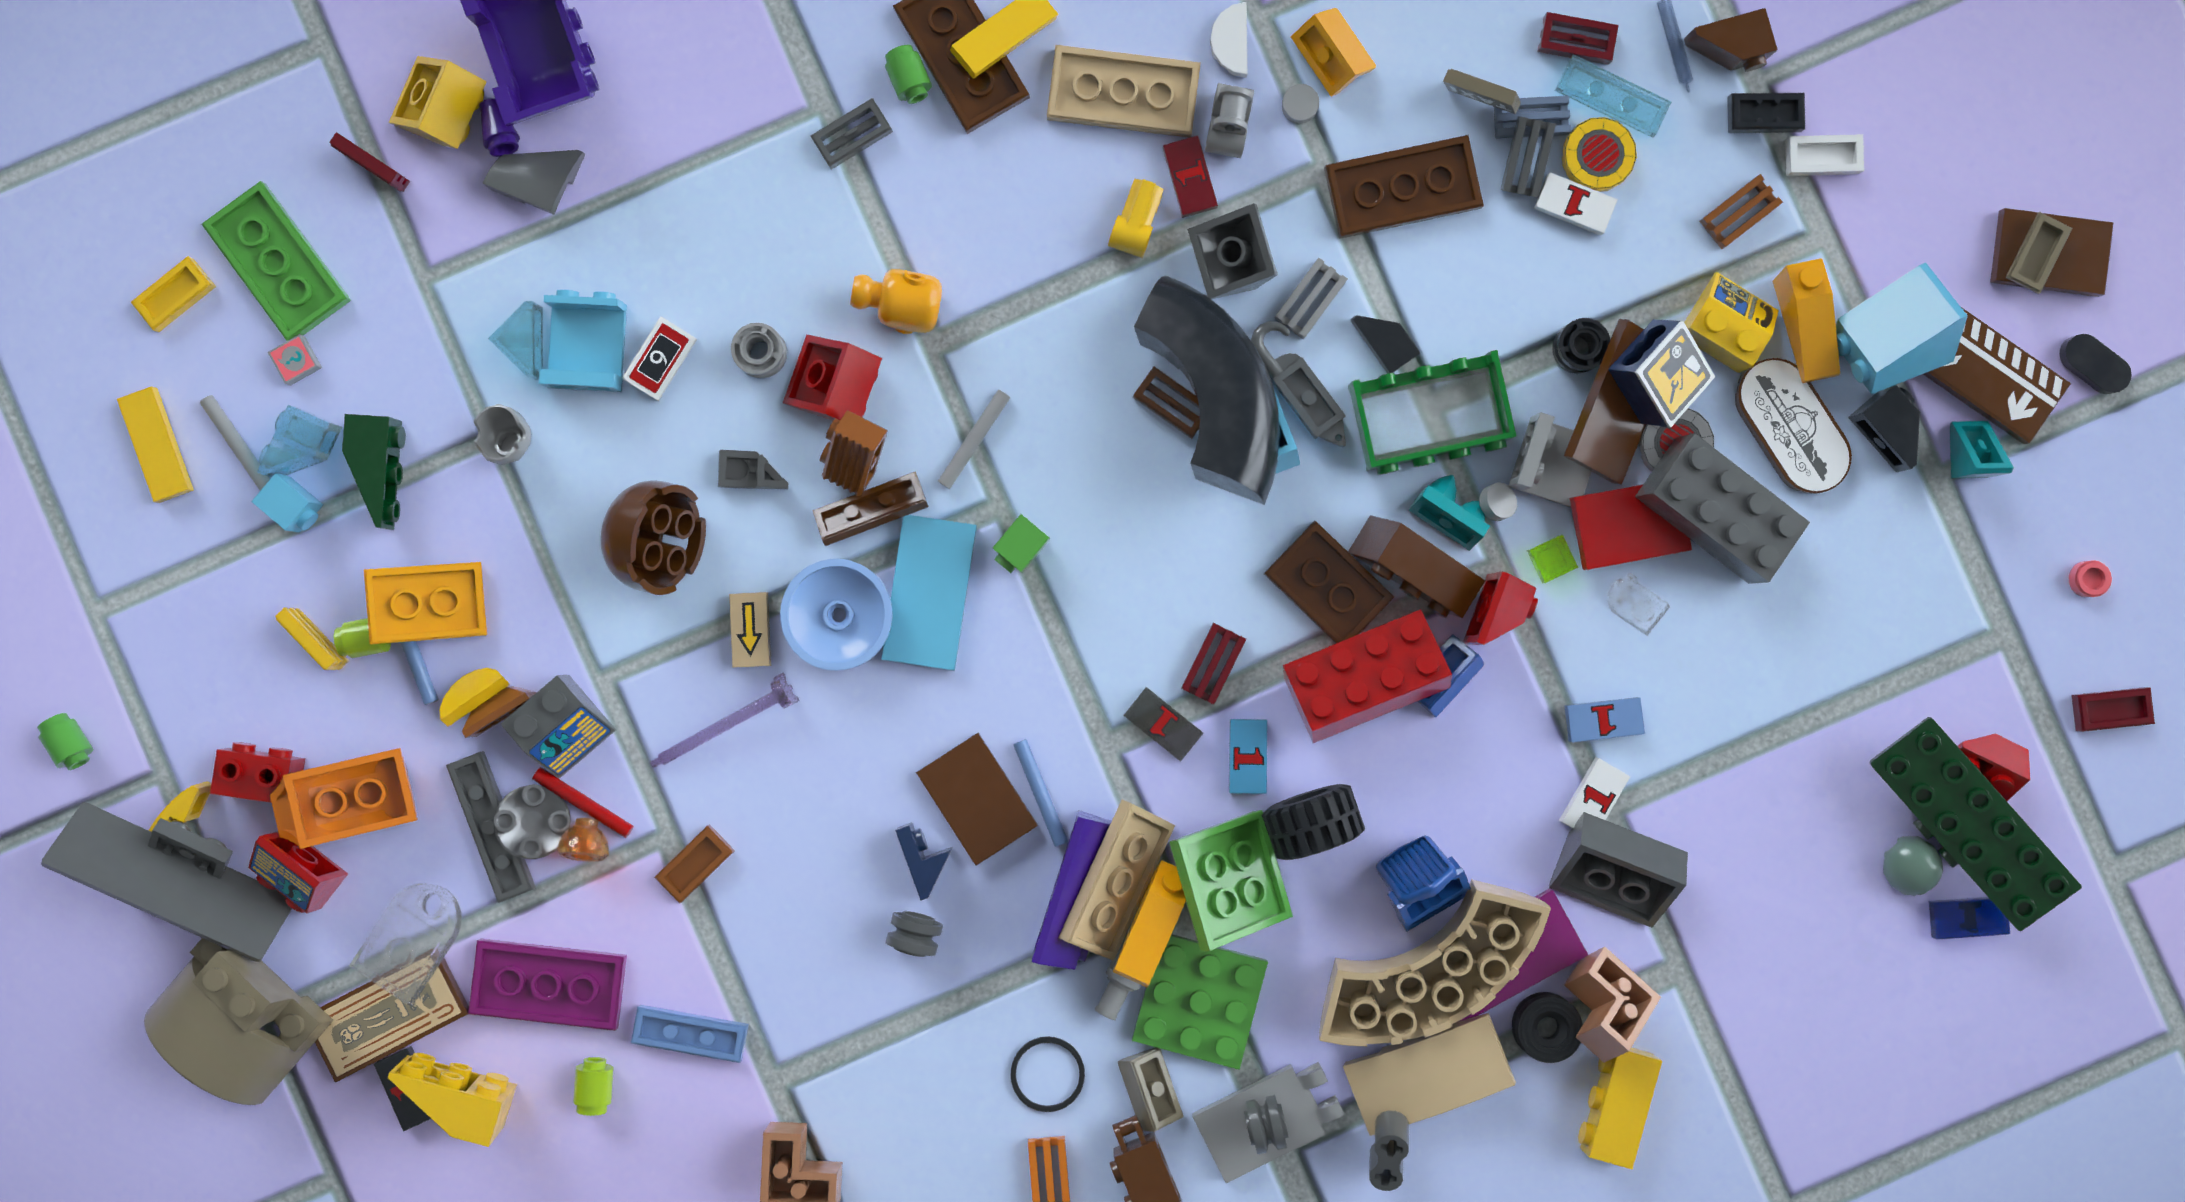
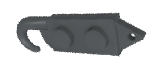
[1251,321,1346,447]

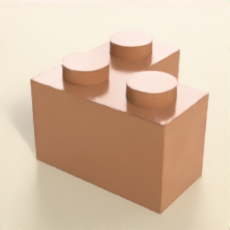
[1564,946,1661,1063]
[760,1121,843,1202]

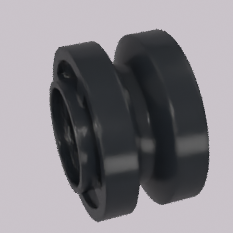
[1552,318,1611,374]

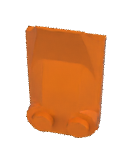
[270,748,418,849]

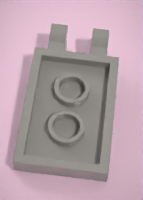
[1192,1062,1345,1183]

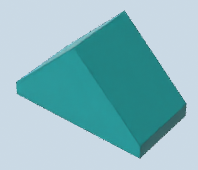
[1950,421,2014,479]

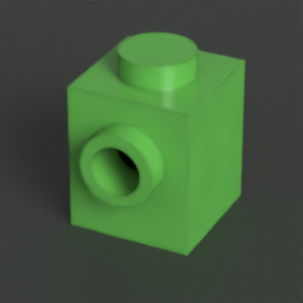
[993,514,1050,573]

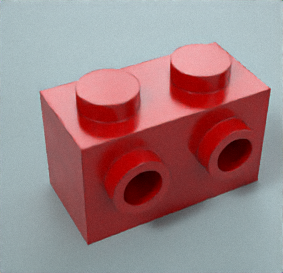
[210,742,305,803]

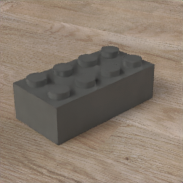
[1635,433,1810,584]

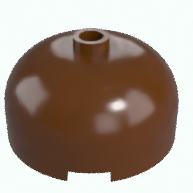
[601,480,706,595]

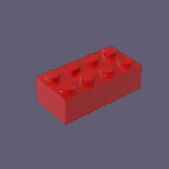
[1283,609,1452,744]

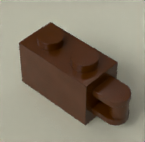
[1109,1115,1182,1202]

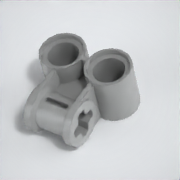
[1205,83,1254,158]

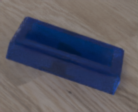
[1929,897,2010,939]

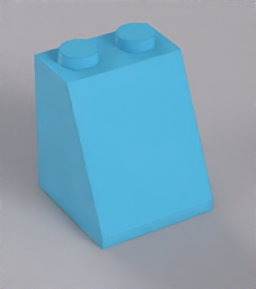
[1836,263,1968,394]

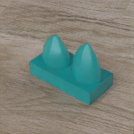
[1408,475,1490,551]

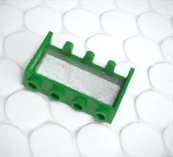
[1348,350,1516,475]

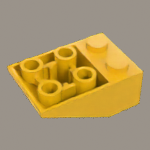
[388,1053,517,1147]

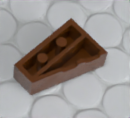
[1348,515,1486,618]

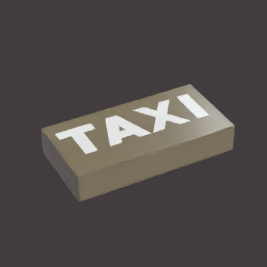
[1443,68,1521,114]

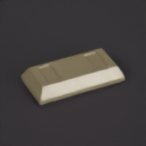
[2006,212,2073,294]

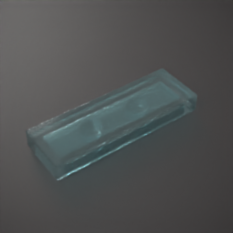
[1554,54,1672,138]

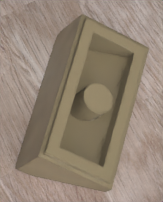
[1118,1047,1184,1132]

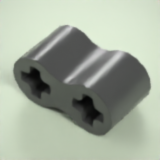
[1369,1111,1409,1191]

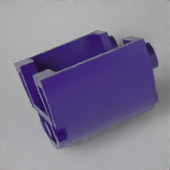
[460,0,600,126]

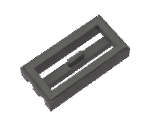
[811,98,893,170]
[1500,116,1556,197]

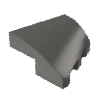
[483,150,585,215]

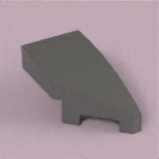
[718,450,789,489]

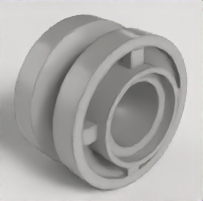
[731,323,787,378]

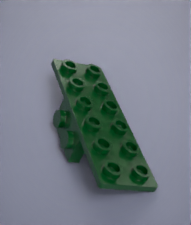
[1869,717,2082,931]

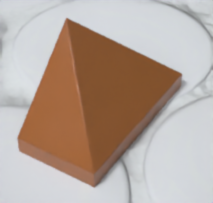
[462,685,536,738]

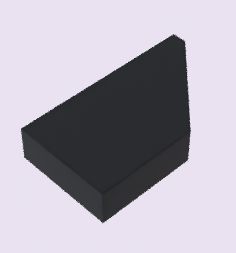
[1350,315,1420,374]

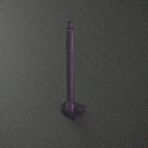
[650,673,800,768]

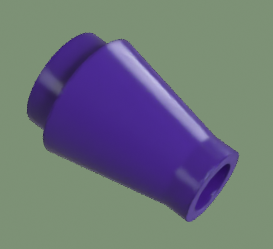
[479,98,520,157]

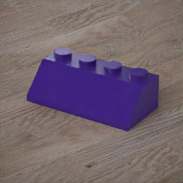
[1031,810,1112,970]

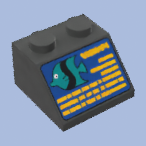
[501,674,616,778]

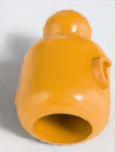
[850,269,942,334]

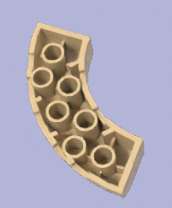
[1319,879,1551,1047]

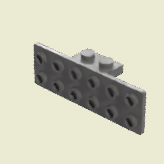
[41,802,292,962]

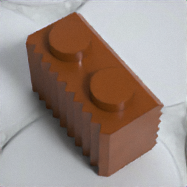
[820,410,888,496]

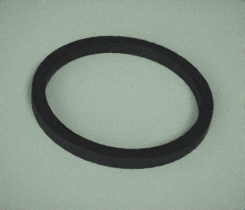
[1011,1036,1085,1112]

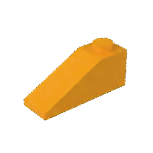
[1772,258,1840,383]
[1113,860,1186,988]

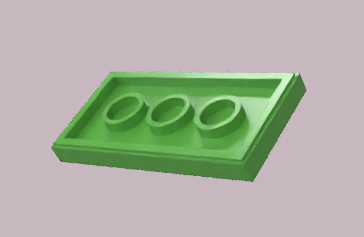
[201,181,351,341]

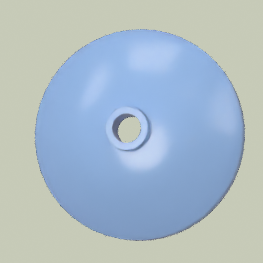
[780,559,893,671]

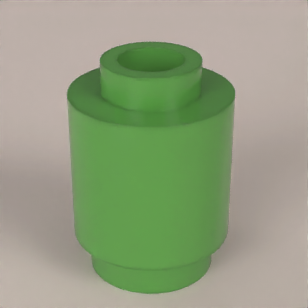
[885,45,932,104]
[37,713,93,770]

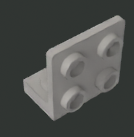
[1508,412,1592,507]

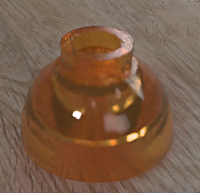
[556,818,609,862]

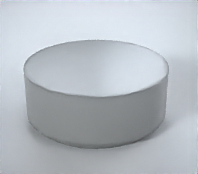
[1282,84,1319,124]
[1479,482,1517,521]

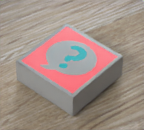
[268,334,322,386]

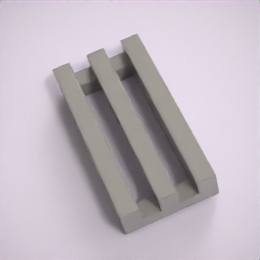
[1274,257,1348,340]

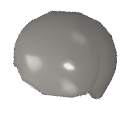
[474,404,531,465]

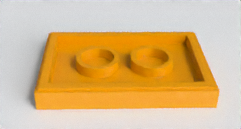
[364,562,487,645]

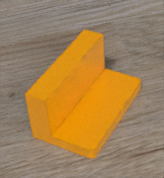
[1290,8,1376,97]

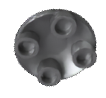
[494,784,571,859]

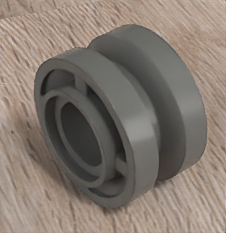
[885,911,943,957]
[1244,1095,1289,1154]

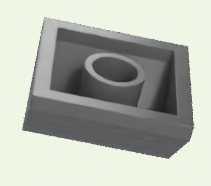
[1187,203,1278,300]

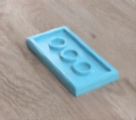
[881,515,977,671]

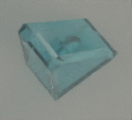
[488,301,543,380]

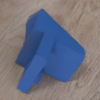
[1376,835,1471,932]

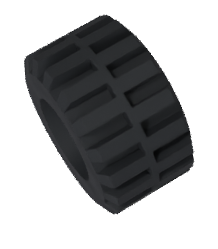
[1262,784,1365,860]

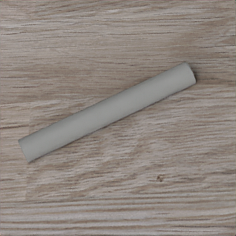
[938,389,1010,489]
[200,395,270,491]

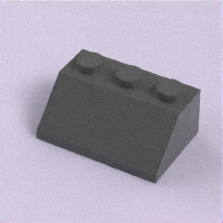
[1549,812,1688,928]

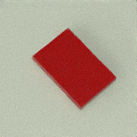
[1569,485,1692,570]

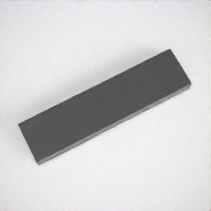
[446,751,536,903]

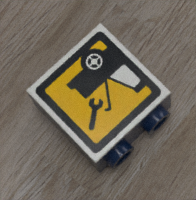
[1608,319,1715,428]

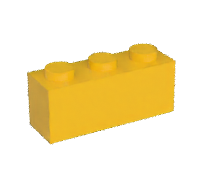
[1578,1047,1662,1170]

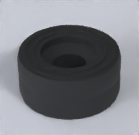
[1512,992,1583,1063]

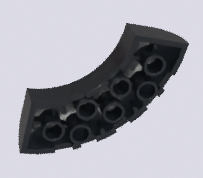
[1134,276,1280,505]

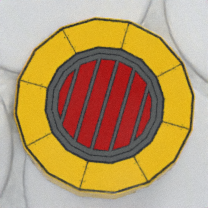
[1562,117,1637,192]

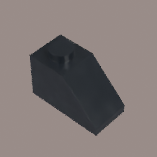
[1848,385,1920,472]

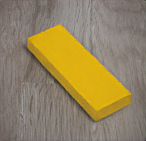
[950,0,1058,79]
[117,386,194,503]

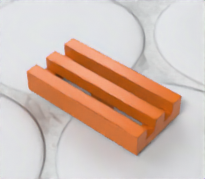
[1028,1136,1070,1202]

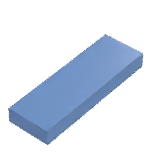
[631,1004,749,1063]

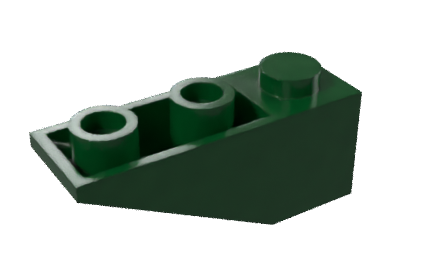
[342,414,406,530]

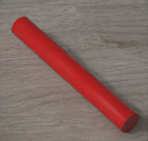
[532,767,634,838]

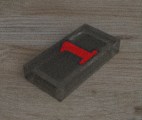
[1123,687,1203,762]

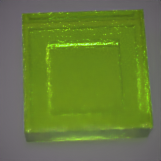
[1527,534,1578,584]

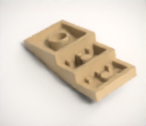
[1343,1013,1516,1136]

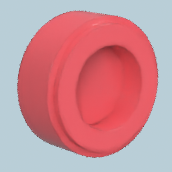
[2069,560,2112,597]

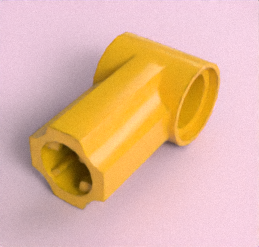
[1108,178,1164,258]

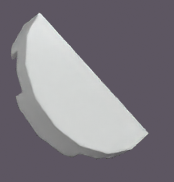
[1210,2,1248,78]

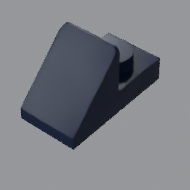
[895,822,953,901]

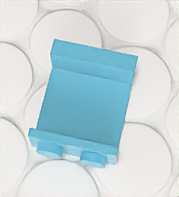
[539,290,627,392]

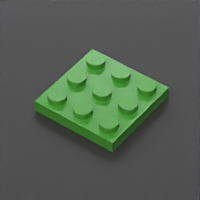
[1169,810,1293,952]
[1132,934,1268,1070]

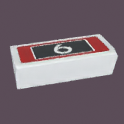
[622,316,697,401]

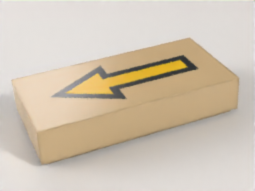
[729,592,771,668]

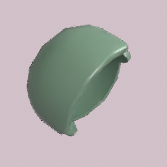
[1883,836,1943,896]

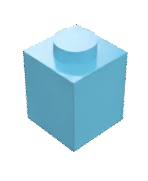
[251,473,324,533]

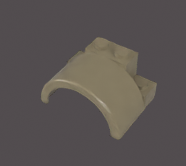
[144,938,333,1105]

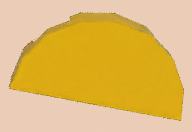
[439,668,510,727]

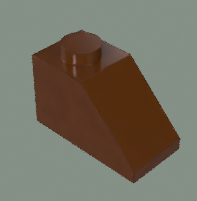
[1684,8,1778,72]

